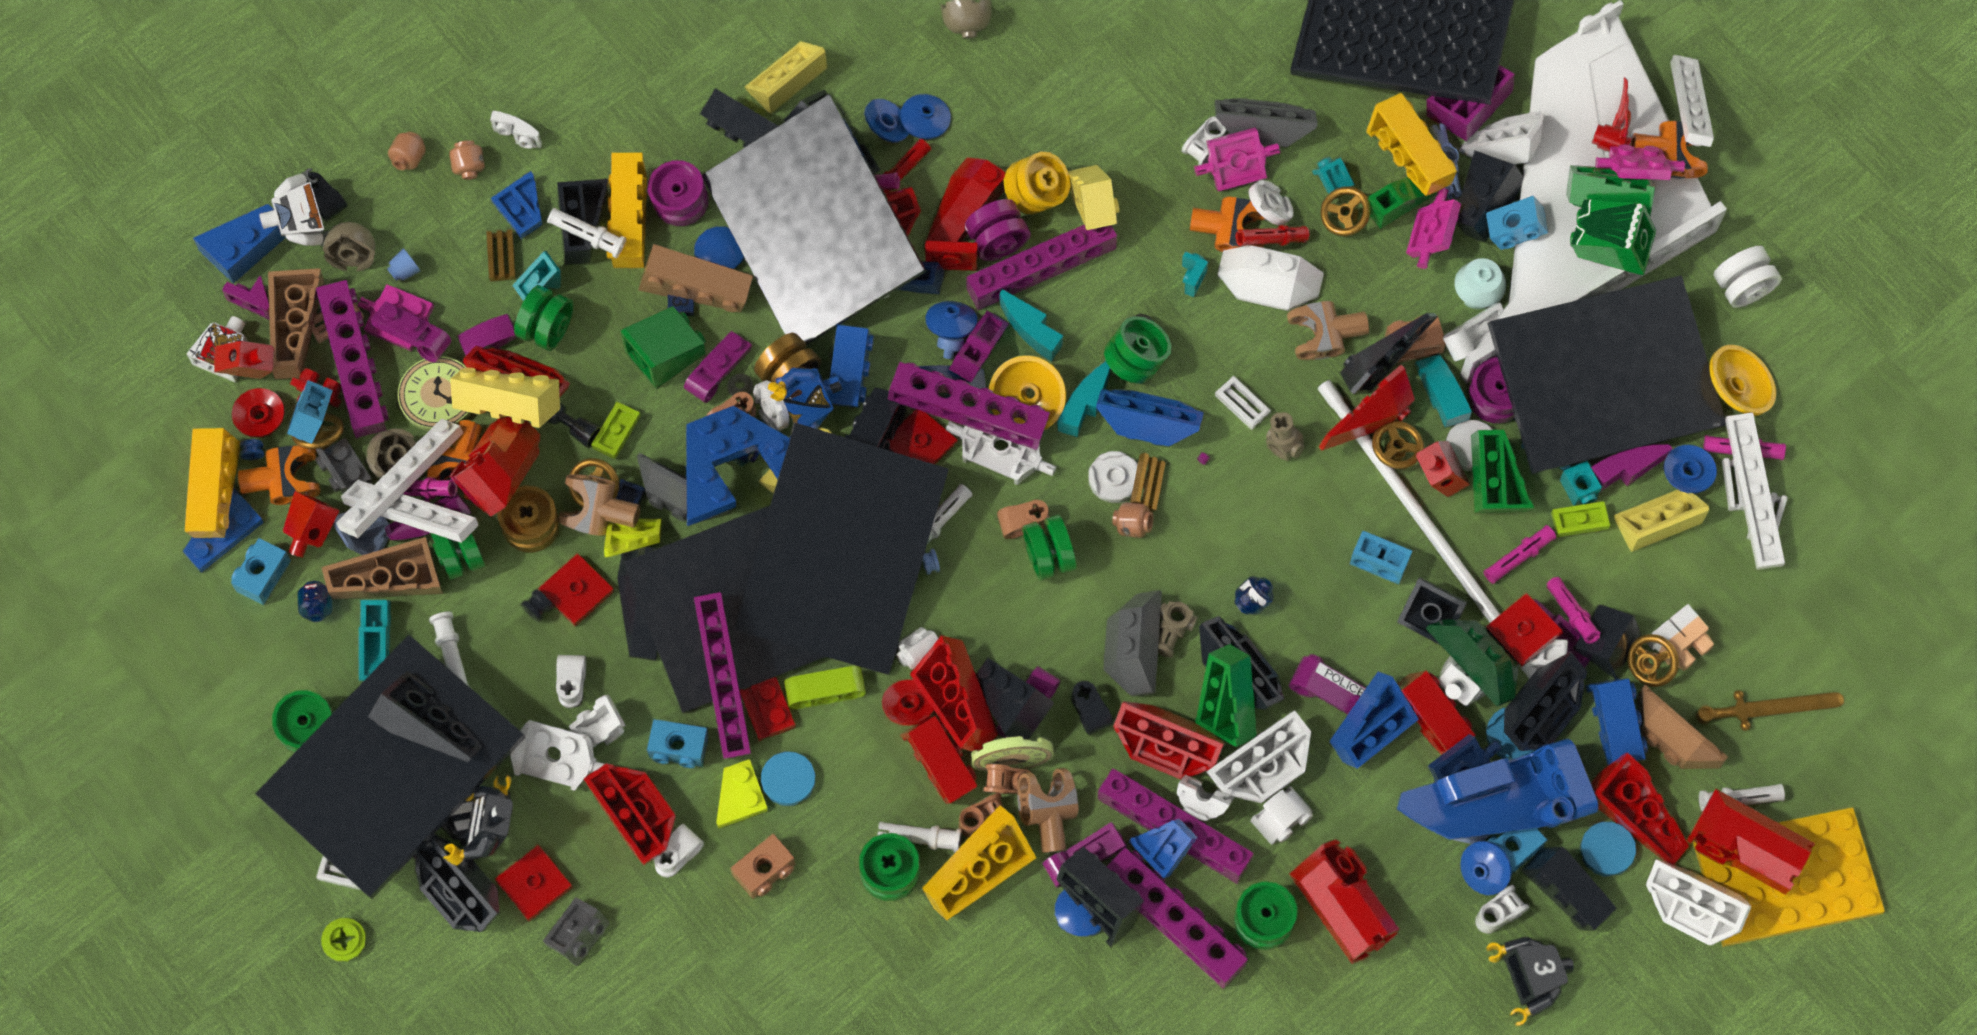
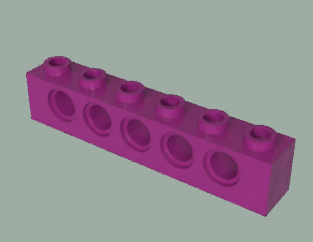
[966,225,1117,310]
[316,280,389,438]
[888,362,1049,450]
[694,592,751,758]
[1097,768,1254,884]
[1107,848,1248,989]

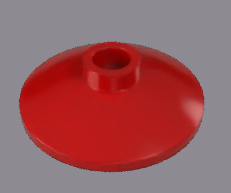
[232,388,285,438]
[882,679,934,726]

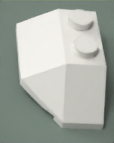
[1459,111,1543,164]
[1217,245,1324,311]
[1207,710,1311,803]
[1646,860,1751,945]

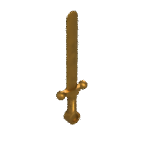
[1696,690,1844,731]

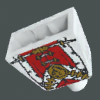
[187,316,248,383]

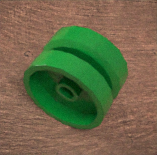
[514,285,574,351]
[1104,316,1172,384]
[1022,514,1076,581]
[431,533,485,581]
[272,690,333,753]
[859,833,920,901]
[1234,881,1297,950]

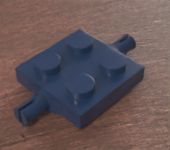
[1428,734,1502,782]

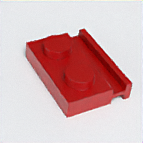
[740,677,796,741]

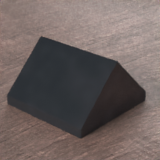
[1397,577,1467,645]
[1573,604,1642,679]

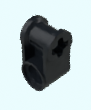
[308,172,348,222]
[1071,680,1114,736]

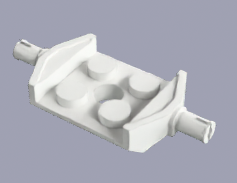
[946,421,1057,485]
[510,720,604,791]

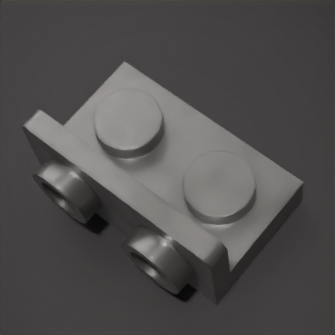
[315,438,373,494]
[543,897,609,966]

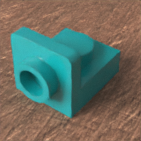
[1312,156,1354,194]
[1182,252,1208,298]

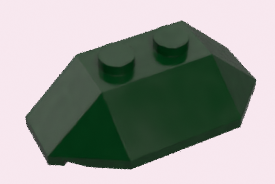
[1426,619,1519,707]

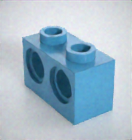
[287,380,333,444]
[1350,531,1412,585]

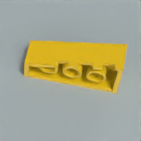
[1366,93,1457,196]
[607,153,647,268]
[185,428,240,538]
[922,805,1036,920]

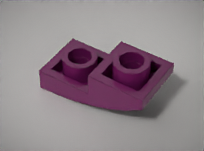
[458,314,517,355]

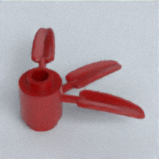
[1592,78,1632,152]

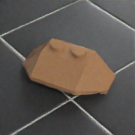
[1637,685,1728,769]

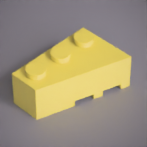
[1068,165,1120,230]

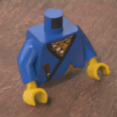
[768,367,843,429]

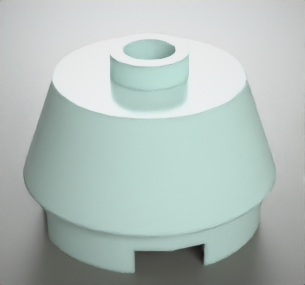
[1455,258,1506,310]

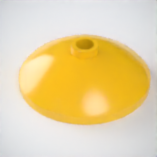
[1709,345,1776,416]
[989,355,1066,430]

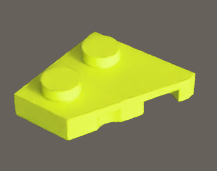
[604,519,662,557]
[716,759,768,829]

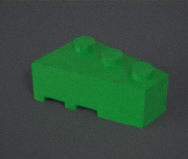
[1566,165,1655,217]

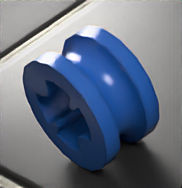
[239,439,264,460]

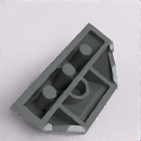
[1214,98,1317,147]
[637,452,732,522]
[1103,590,1162,697]

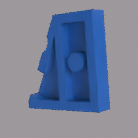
[491,171,542,239]
[1129,819,1198,878]

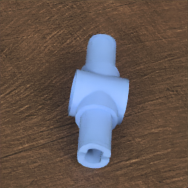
[1429,124,1462,199]

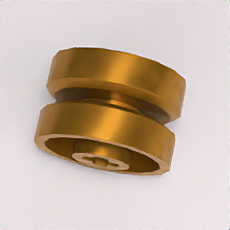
[754,332,821,382]
[497,485,560,553]

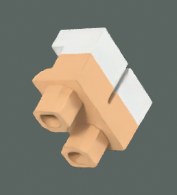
[1647,604,1714,671]

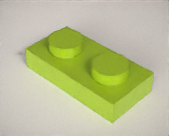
[591,402,641,459]
[1551,501,1610,537]

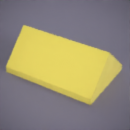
[745,41,827,114]
[1613,490,1709,552]

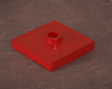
[925,241,978,271]
[887,409,957,464]
[538,553,614,627]
[1486,593,1563,667]
[495,845,573,922]

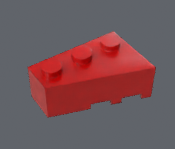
[1398,670,1475,755]
[900,716,978,804]

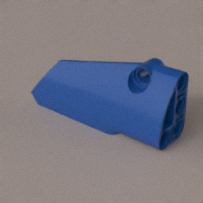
[1397,739,1598,840]

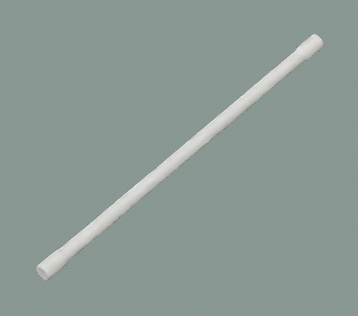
[1318,380,1541,679]

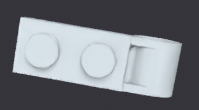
[1442,303,1503,361]

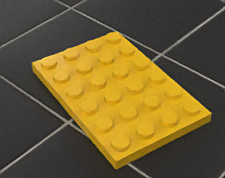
[1693,807,1885,947]

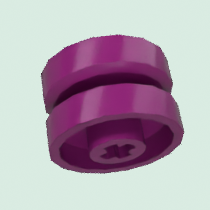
[648,160,709,226]
[965,199,1031,261]
[1468,357,1515,424]

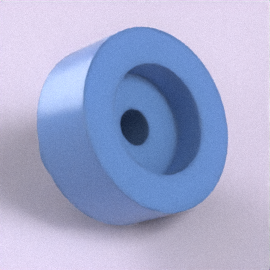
[937,336,964,359]

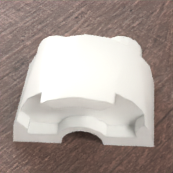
[896,627,938,669]
[569,695,625,748]
[1177,775,1235,821]
[1251,786,1314,845]

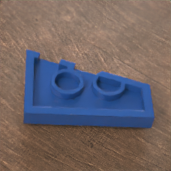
[183,487,264,573]

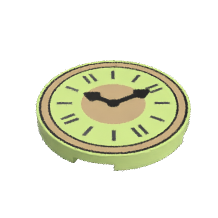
[398,356,472,431]
[971,736,1054,772]

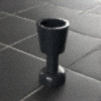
[547,402,602,449]

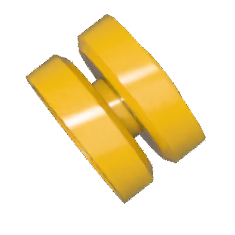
[1004,151,1070,215]

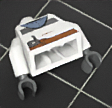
[259,168,330,247]

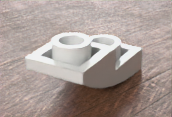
[490,111,542,149]

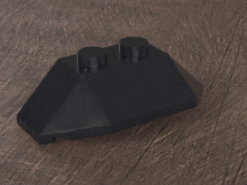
[1199,616,1284,710]
[1504,652,1587,751]
[413,834,500,932]

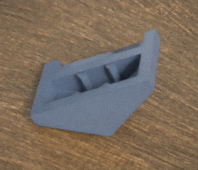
[333,512,389,555]

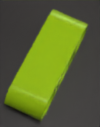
[784,666,866,709]

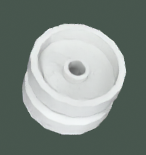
[1713,246,1782,308]

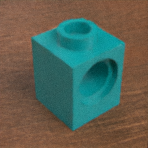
[1560,461,1602,506]

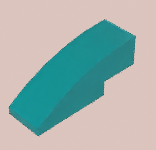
[1000,289,1063,362]
[1414,354,1472,428]
[1058,361,1112,437]
[359,600,391,681]

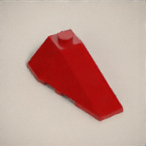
[926,157,1006,242]
[1319,365,1415,451]
[1590,753,1689,865]

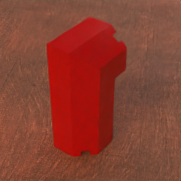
[450,416,540,516]
[1687,789,1815,895]
[1289,839,1400,964]

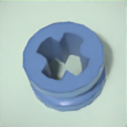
[922,549,940,575]

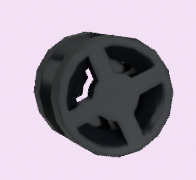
[520,589,554,623]

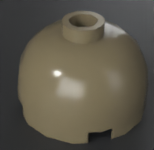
[941,0,992,39]
[323,222,375,271]
[367,429,416,478]

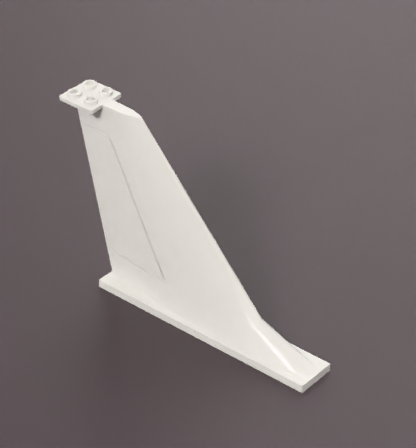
[1460,0,1727,383]

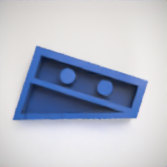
[193,204,286,284]
[830,325,874,409]
[1330,671,1419,768]
[1585,679,1647,765]

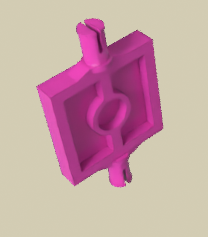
[1194,128,1280,191]
[1595,145,1685,180]
[1406,188,1461,269]
[358,284,434,352]

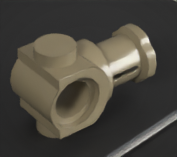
[1266,412,1304,462]
[1158,601,1198,658]

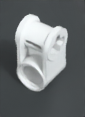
[1182,116,1226,165]
[556,655,586,709]
[654,824,704,878]
[1475,885,1530,934]

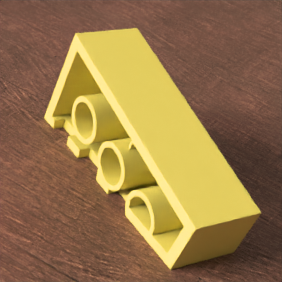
[450,368,560,428]

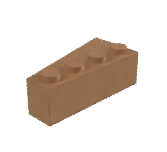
[638,244,753,313]
[268,268,324,379]
[321,537,443,599]

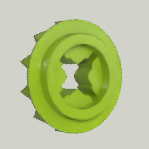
[321,918,366,962]

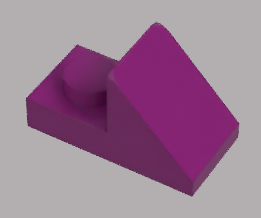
[222,276,270,320]

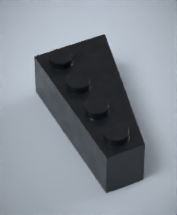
[700,88,778,148]
[845,387,906,451]

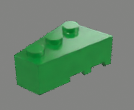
[1471,430,1534,513]
[1195,644,1257,747]

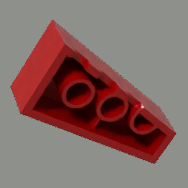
[910,635,998,751]

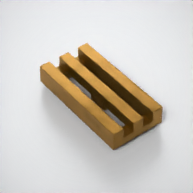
[486,229,516,282]
[1130,453,1166,512]

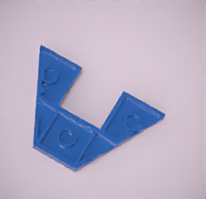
[686,406,790,526]

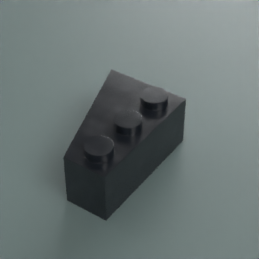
[1456,150,1524,243]
[557,179,609,265]
[1056,846,1144,947]
[1520,846,1617,931]

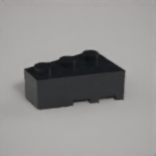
[976,658,1054,740]

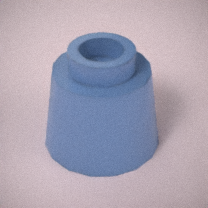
[387,248,421,281]

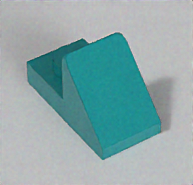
[512,251,561,301]

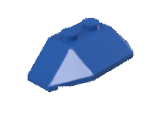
[1096,389,1204,446]

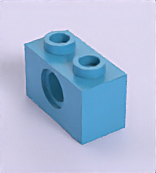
[1486,195,1548,250]
[231,538,291,605]
[647,719,709,768]
[1488,828,1547,874]

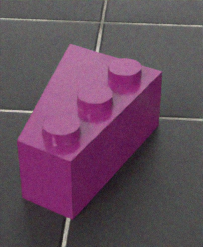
[1426,65,1514,142]

